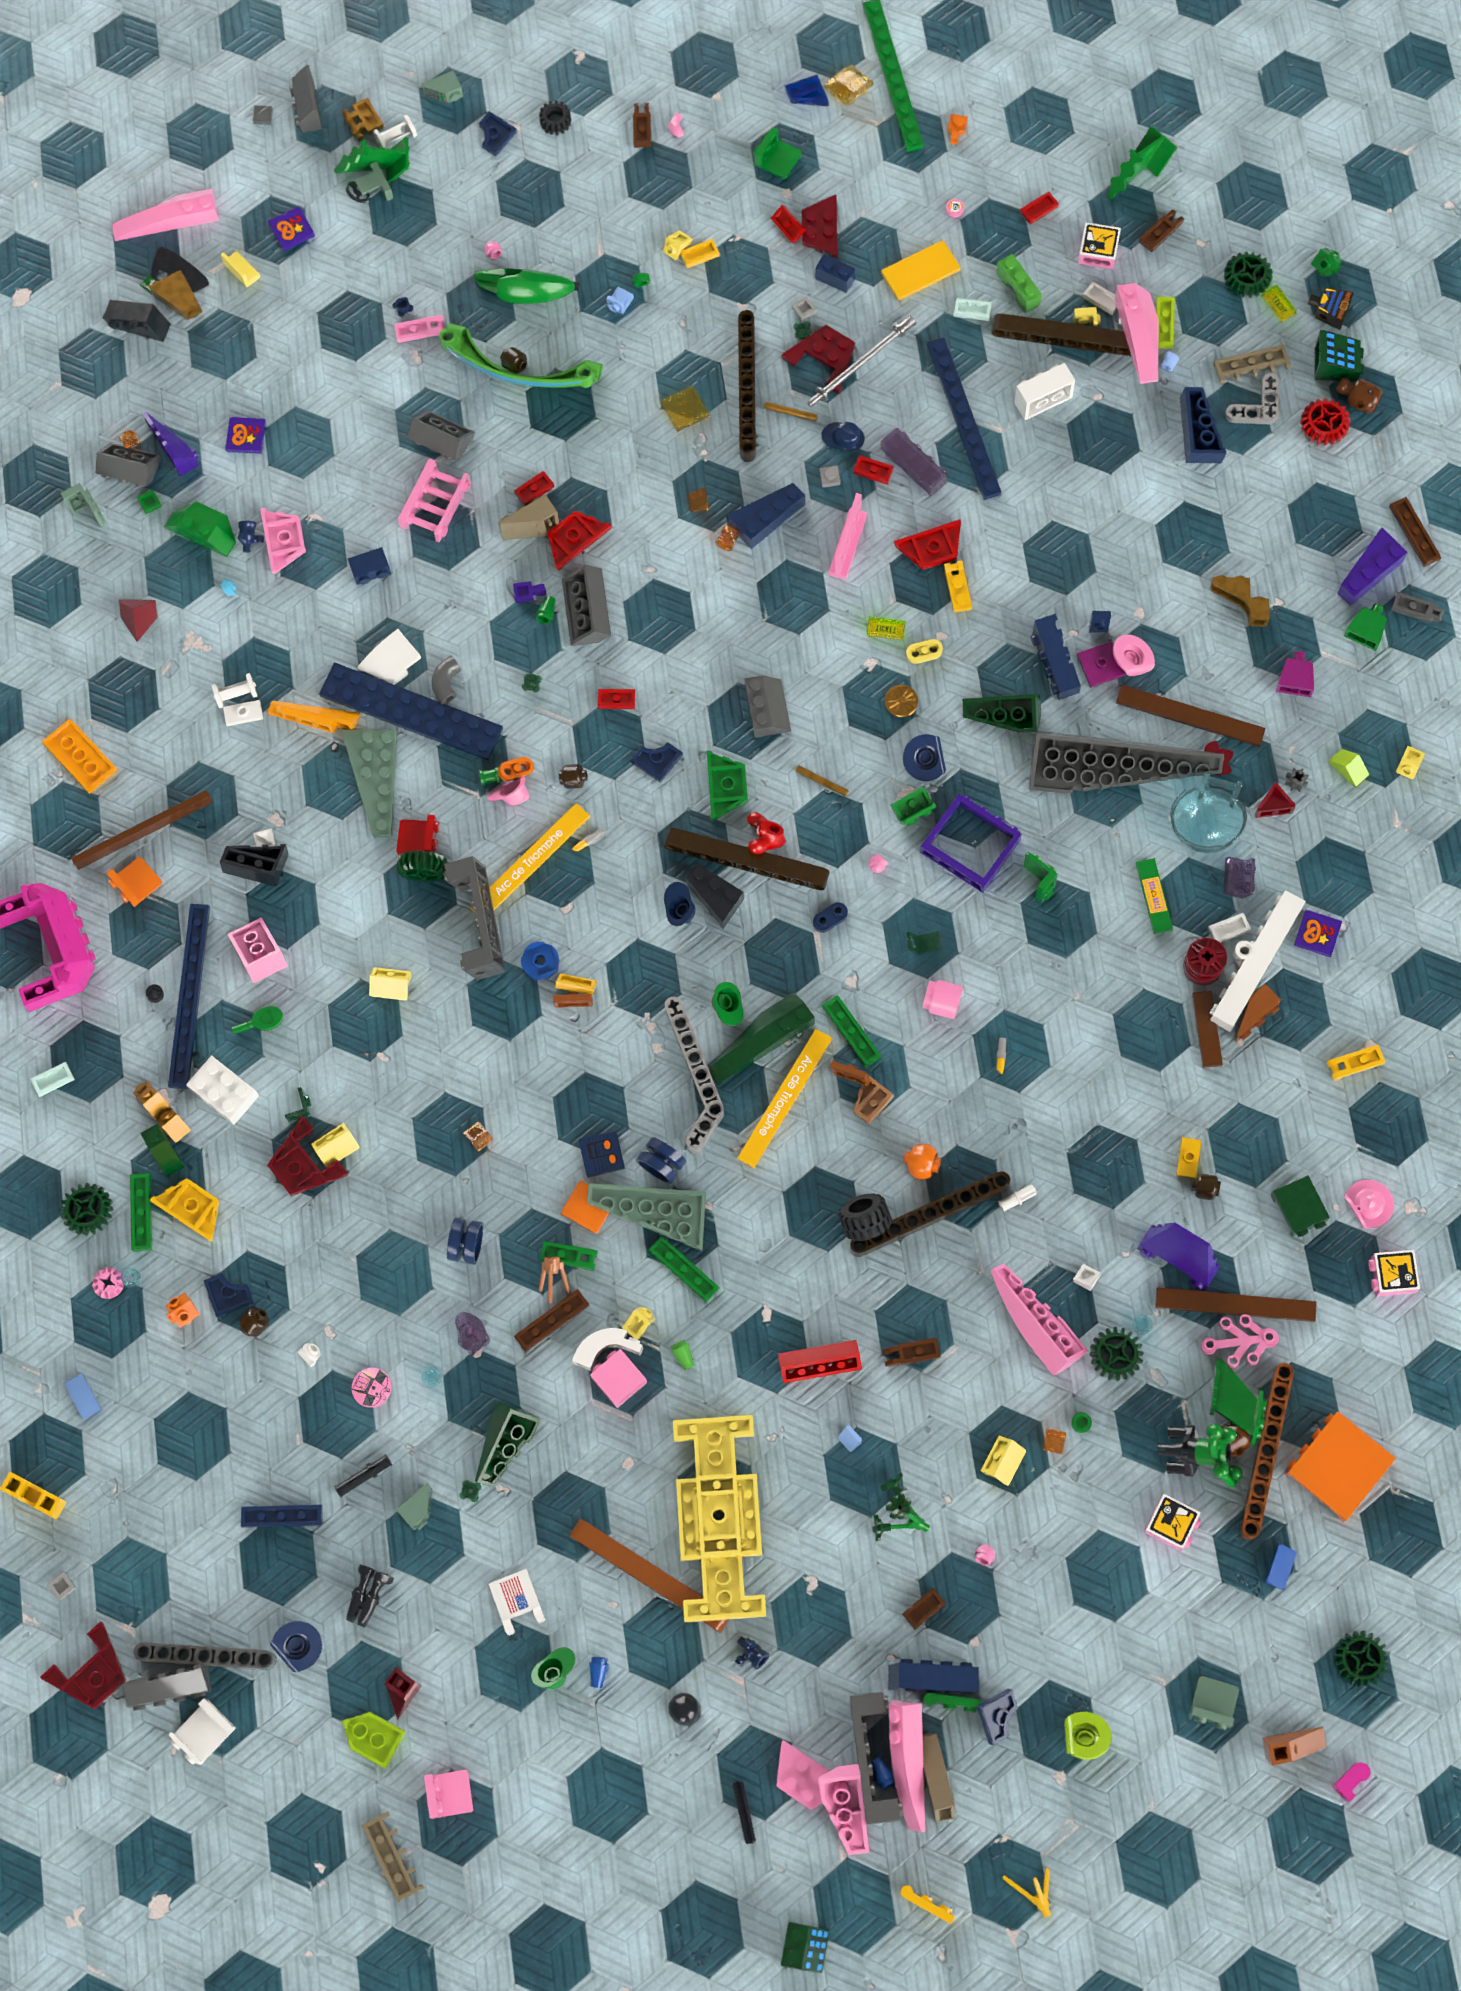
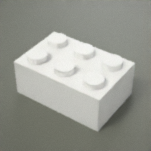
[1014,363,1075,420]
[186,1055,259,1125]

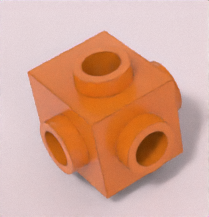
[165,1292,199,1328]

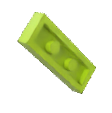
[1156,296,1175,349]

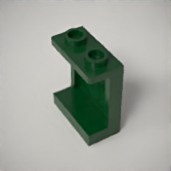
[1270,1175,1330,1238]

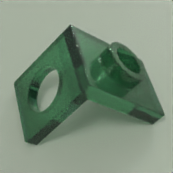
[907,931,942,955]
[285,1087,311,1122]

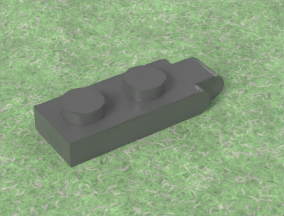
[1391,592,1444,623]

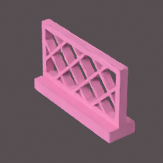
[829,493,867,580]

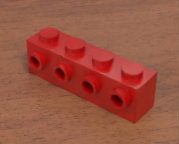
[778,1340,862,1384]

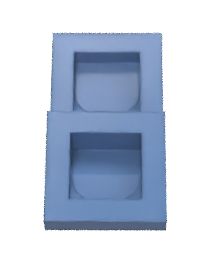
[64,1373,101,1419]

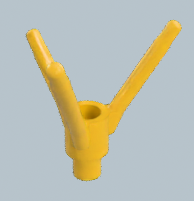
[1002,1868,1051,1917]

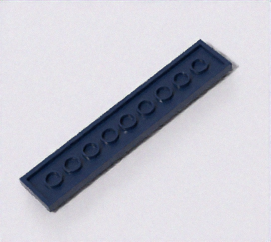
[319,662,503,761]

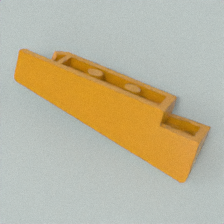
[267,701,361,734]

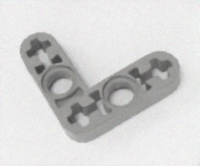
[1225,373,1279,424]

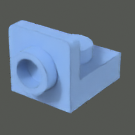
[606,287,634,314]

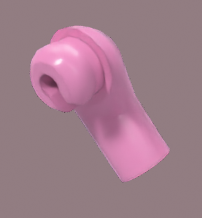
[669,113,684,138]

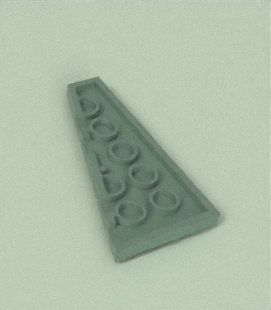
[341,729,397,837]
[587,1183,706,1251]

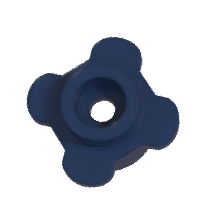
[392,297,414,317]

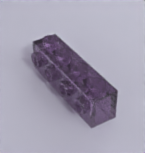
[881,427,947,496]

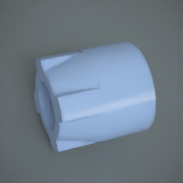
[1160,351,1179,372]

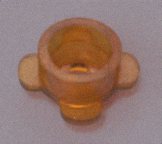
[119,430,140,448]

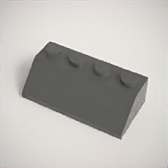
[562,564,611,646]

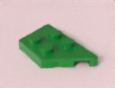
[707,751,748,821]

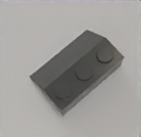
[290,65,322,133]
[407,410,475,460]
[95,443,162,487]
[744,675,791,738]

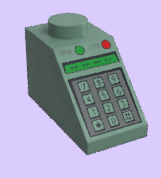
[422,71,463,103]
[397,1483,432,1530]

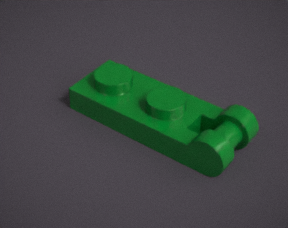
[540,1241,598,1271]
[923,1693,982,1713]

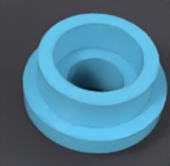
[220,579,237,596]

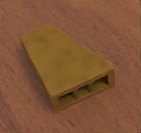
[149,270,202,320]

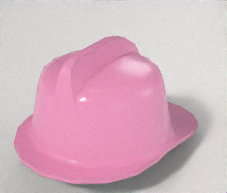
[487,777,530,806]

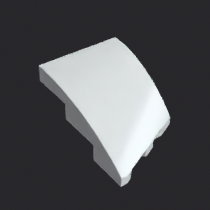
[357,629,421,685]

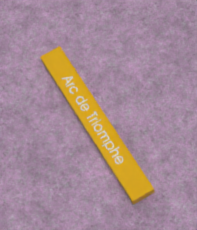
[470,803,590,913]
[737,1029,832,1169]

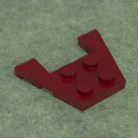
[781,325,856,394]
[267,1116,349,1196]
[40,1621,127,1709]

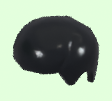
[668,1693,701,1726]

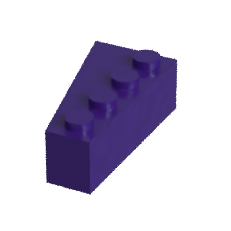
[1337,527,1408,606]

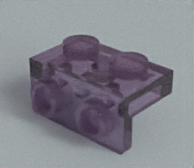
[1224,856,1256,899]

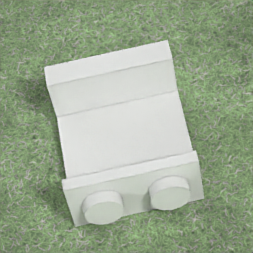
[169,1698,236,1765]

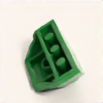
[164,501,236,557]

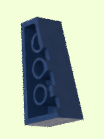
[1180,387,1227,463]
[726,483,805,549]
[1031,613,1081,700]
[888,1659,979,1693]

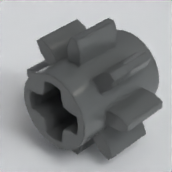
[1285,767,1309,792]

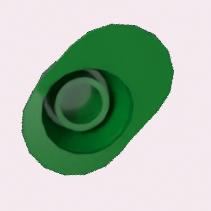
[712,982,743,1026]
[531,1647,575,1689]

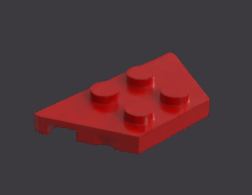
[547,511,612,571]
[894,519,961,570]

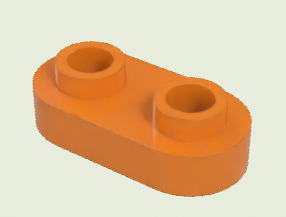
[498,757,534,781]

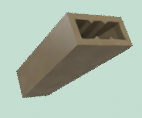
[922,1733,956,1823]

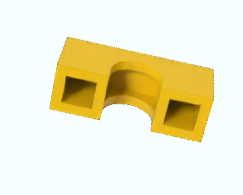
[0,1471,67,1520]

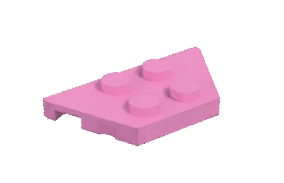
[260,508,306,574]
[777,1740,829,1810]

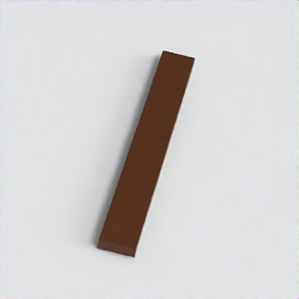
[1116,685,1266,747]
[71,790,213,870]
[1155,1287,1317,1322]

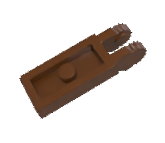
[633,103,651,148]
[1139,209,1185,253]
[882,1338,941,1367]

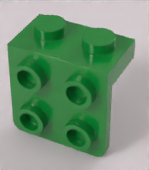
[753,127,801,179]
[1023,852,1058,903]

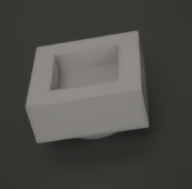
[792,296,817,322]
[820,466,840,488]
[47,1571,77,1601]

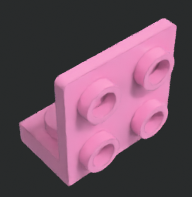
[424,1770,473,1819]

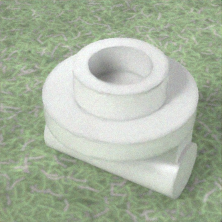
[297,1343,321,1367]

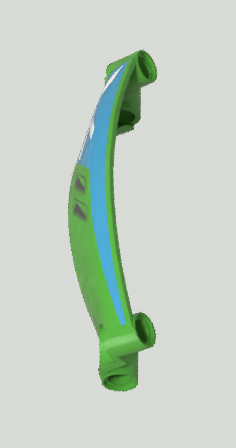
[439,323,603,388]

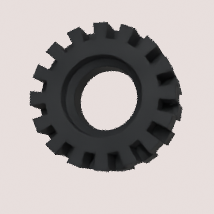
[539,100,571,135]

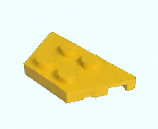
[150,1178,220,1242]

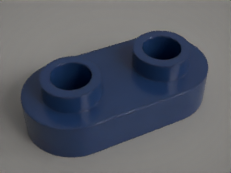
[813,902,848,933]

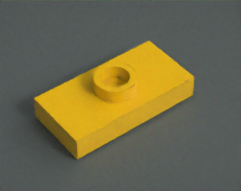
[680,238,720,268]
[555,974,597,995]
[1176,1137,1202,1179]

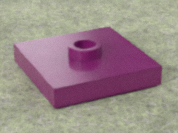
[1077,641,1126,688]

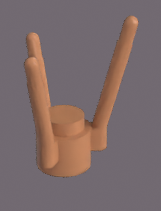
[539,1257,571,1304]

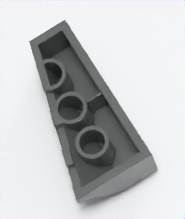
[123,1664,212,1711]

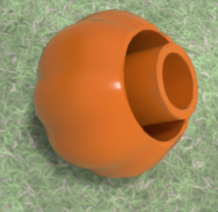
[903,1143,941,1180]

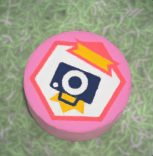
[946,199,964,218]

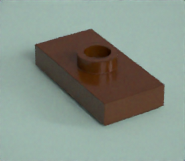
[902,1588,946,1630]

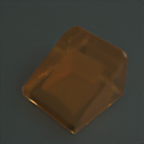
[688,488,709,512]
[463,1121,493,1151]
[1042,1429,1066,1454]

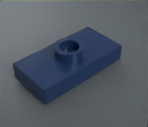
[1089,611,1111,633]

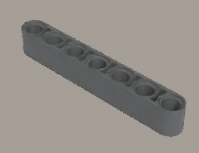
[133,1642,276,1670]

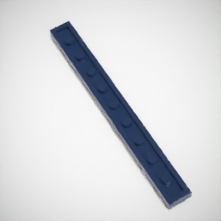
[927,337,1001,500]
[168,904,210,1089]

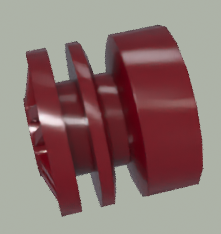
[1183,937,1228,986]

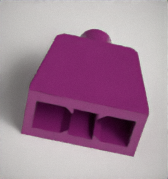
[1276,651,1314,697]

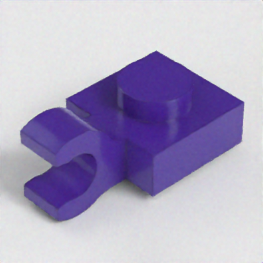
[513,581,547,603]

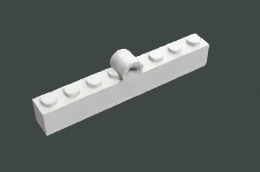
[1210,890,1306,1032]

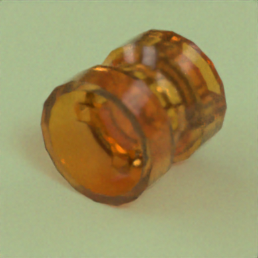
[715,526,739,551]

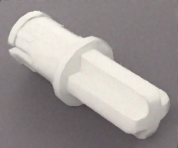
[998,1185,1037,1212]

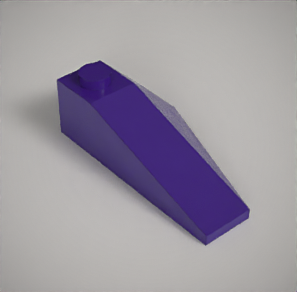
[142,412,199,476]

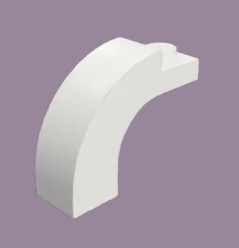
[572,1328,643,1371]

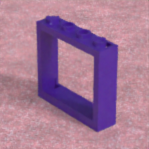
[920,794,1022,893]

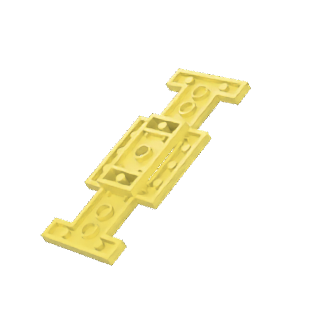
[673,1415,766,1622]

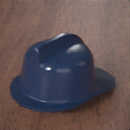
[822,422,865,451]
[664,882,696,926]

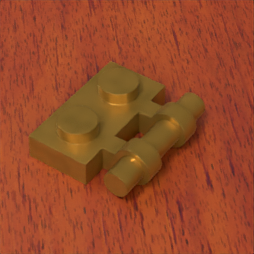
[342,97,384,140]

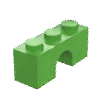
[996,254,1042,313]

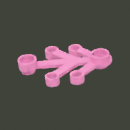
[1201,1314,1279,1368]

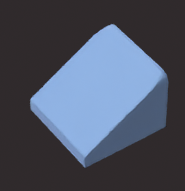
[838,1425,862,1452]

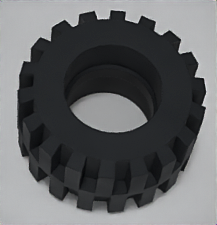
[838,1193,892,1241]

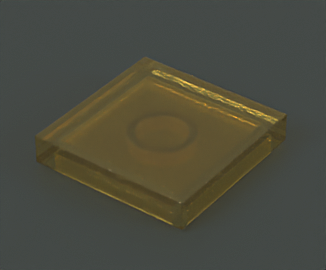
[661,386,709,432]

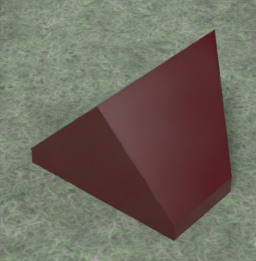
[119,599,158,642]
[1255,781,1295,818]
[384,1667,422,1720]

